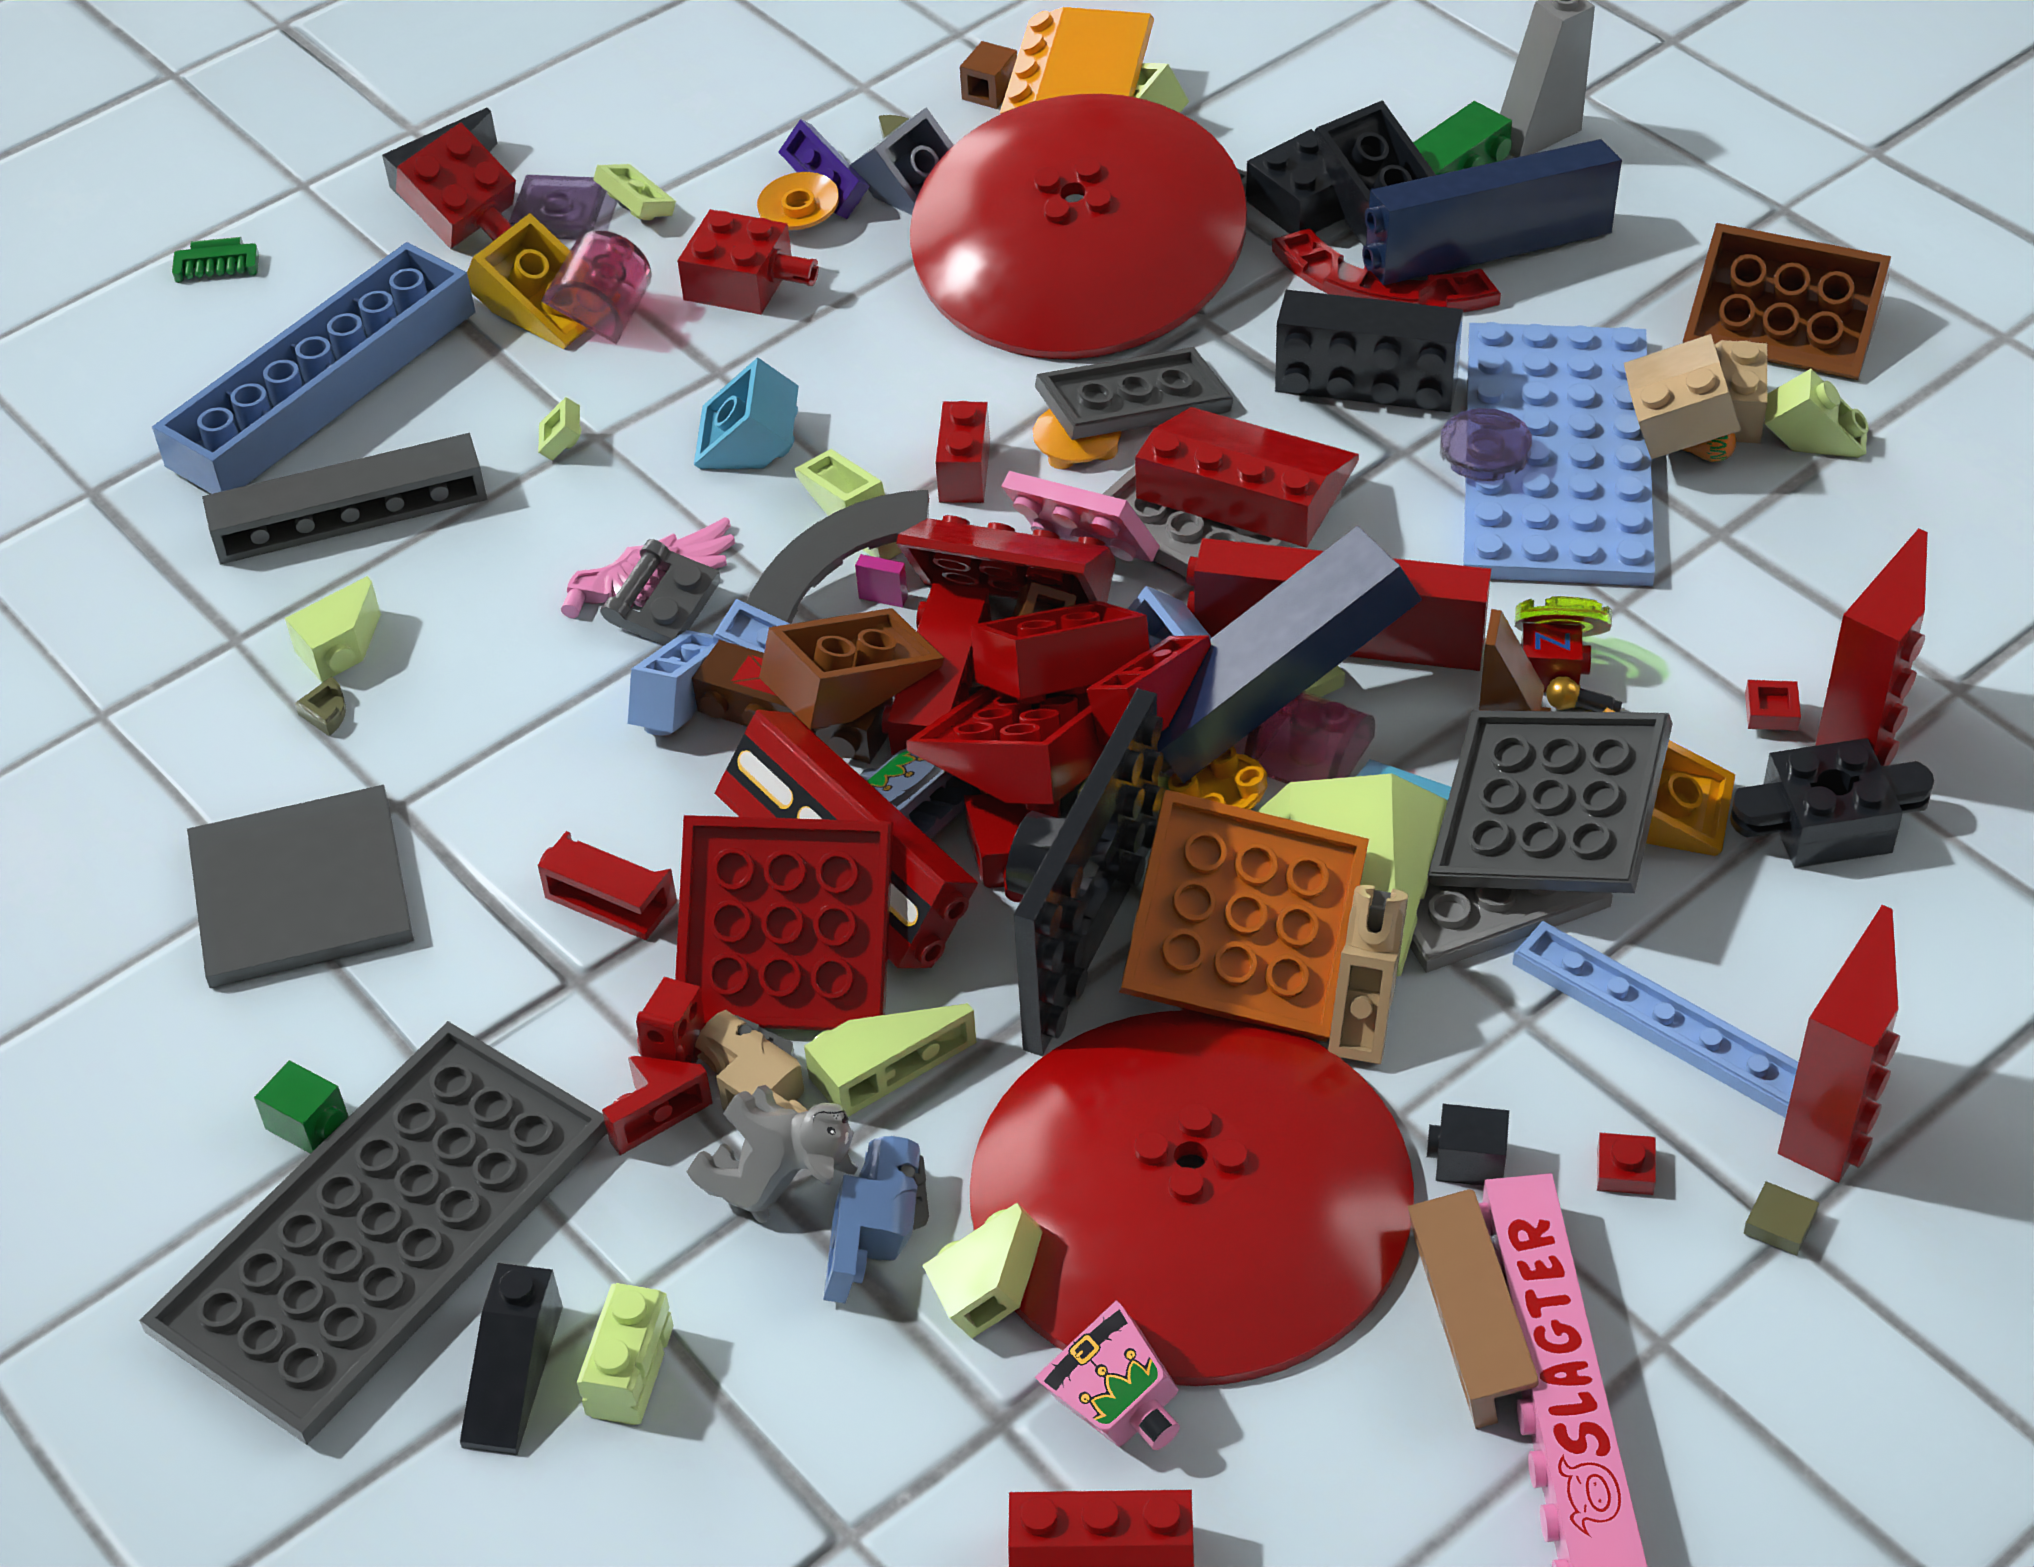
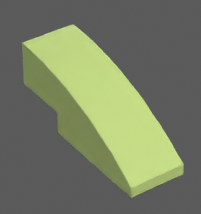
[794,449,902,560]

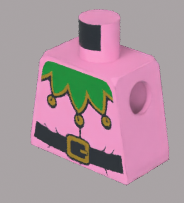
[1035,1300,1180,1450]

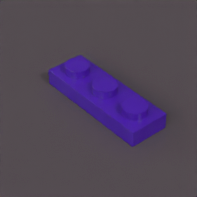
[778,119,870,219]

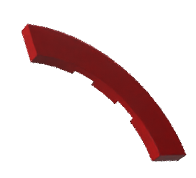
[1272,228,1501,312]

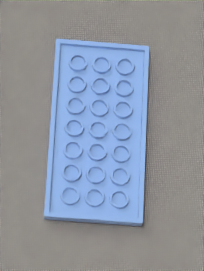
[1463,322,1655,587]

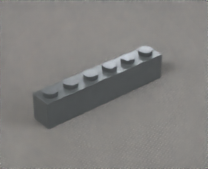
[202,432,488,565]

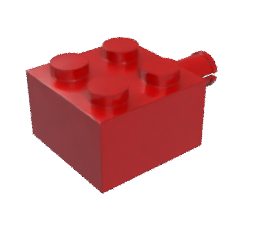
[396,122,516,249]
[677,209,819,315]

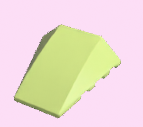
[1256,773,1448,976]

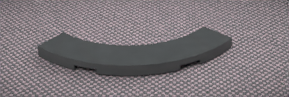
[746,490,930,624]

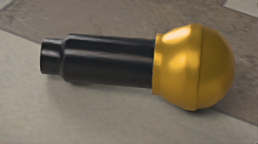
[1546,676,1622,712]

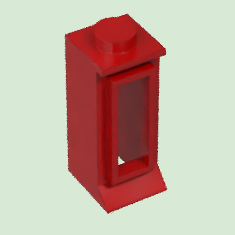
[537,831,677,940]

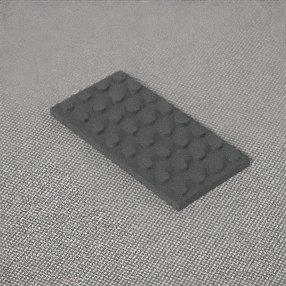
[139,1021,607,1445]

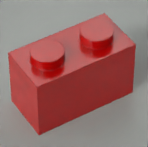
[935,401,990,503]

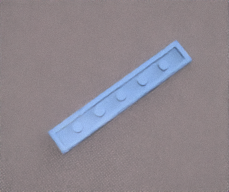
[1513,921,1798,1118]

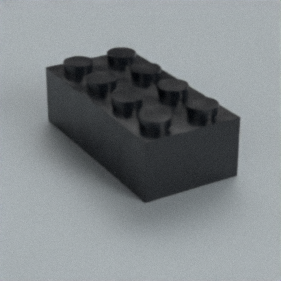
[1275,289,1463,412]

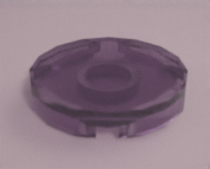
[1440,408,1532,481]

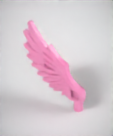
[561,517,735,618]

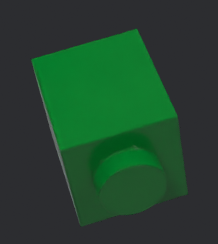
[254,1060,349,1154]

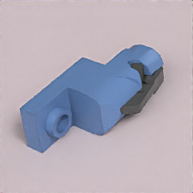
[823,1136,929,1304]

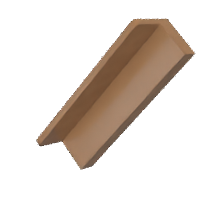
[1408,1189,1539,1429]

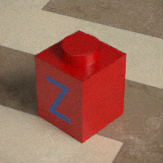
[1521,623,1591,693]

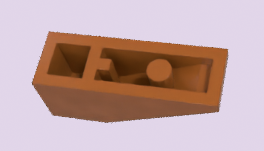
[1479,609,1551,711]

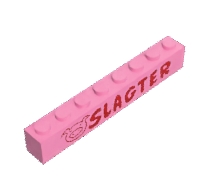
[1479,1173,1648,1567]

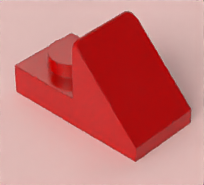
[602,1056,713,1156]

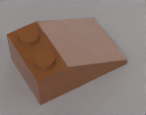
[759,608,944,729]

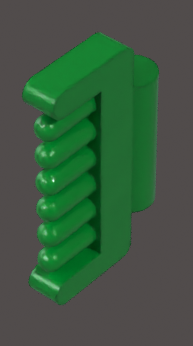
[172,237,259,283]

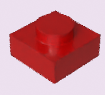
[1745,680,1801,731]
[1597,1132,1656,1195]

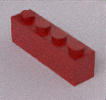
[882,583,991,755]

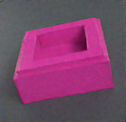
[855,554,908,608]

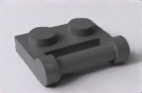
[600,539,721,645]

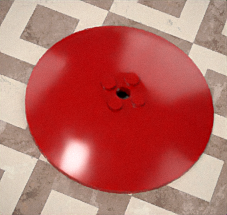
[910,93,1247,359]
[969,1010,1414,1386]

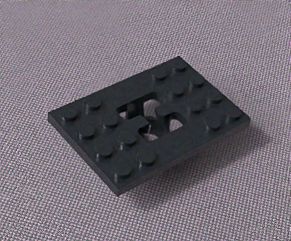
[1006,688,1164,1056]

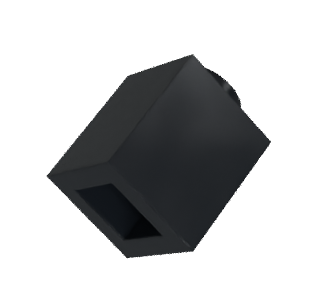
[1426,1103,1510,1186]

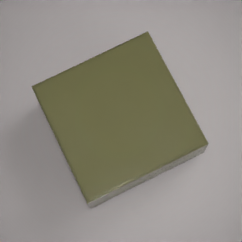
[1743,1181,1819,1256]

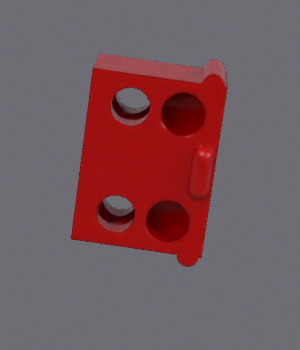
[636,977,705,1064]

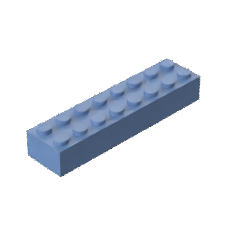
[152,242,476,494]

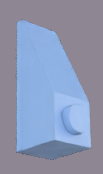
[627,630,716,736]

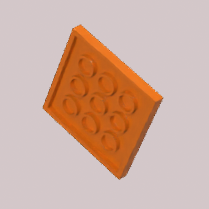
[1119,789,1369,1042]

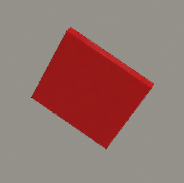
[675,815,894,1031]

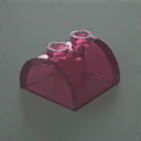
[541,231,652,345]
[1244,691,1375,784]

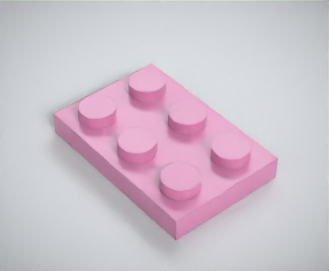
[1001,471,1160,562]

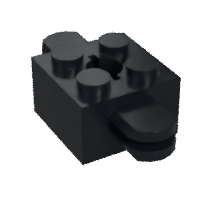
[1730,738,1934,868]

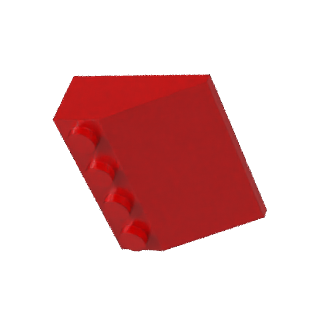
[1135,407,1359,548]
[896,515,1116,605]
[1815,528,1928,766]
[906,686,1106,810]
[1777,905,1900,1183]

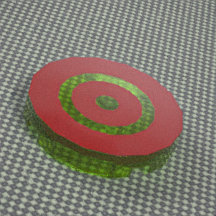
[1514,596,1612,637]

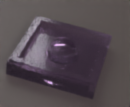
[509,175,607,240]

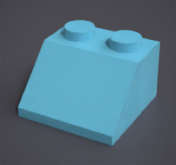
[694,357,799,469]

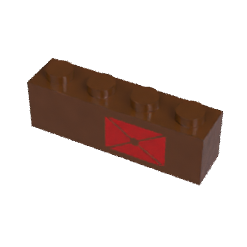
[692,640,893,764]

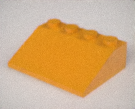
[1000,7,1154,114]

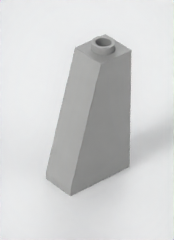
[1500,0,1595,158]

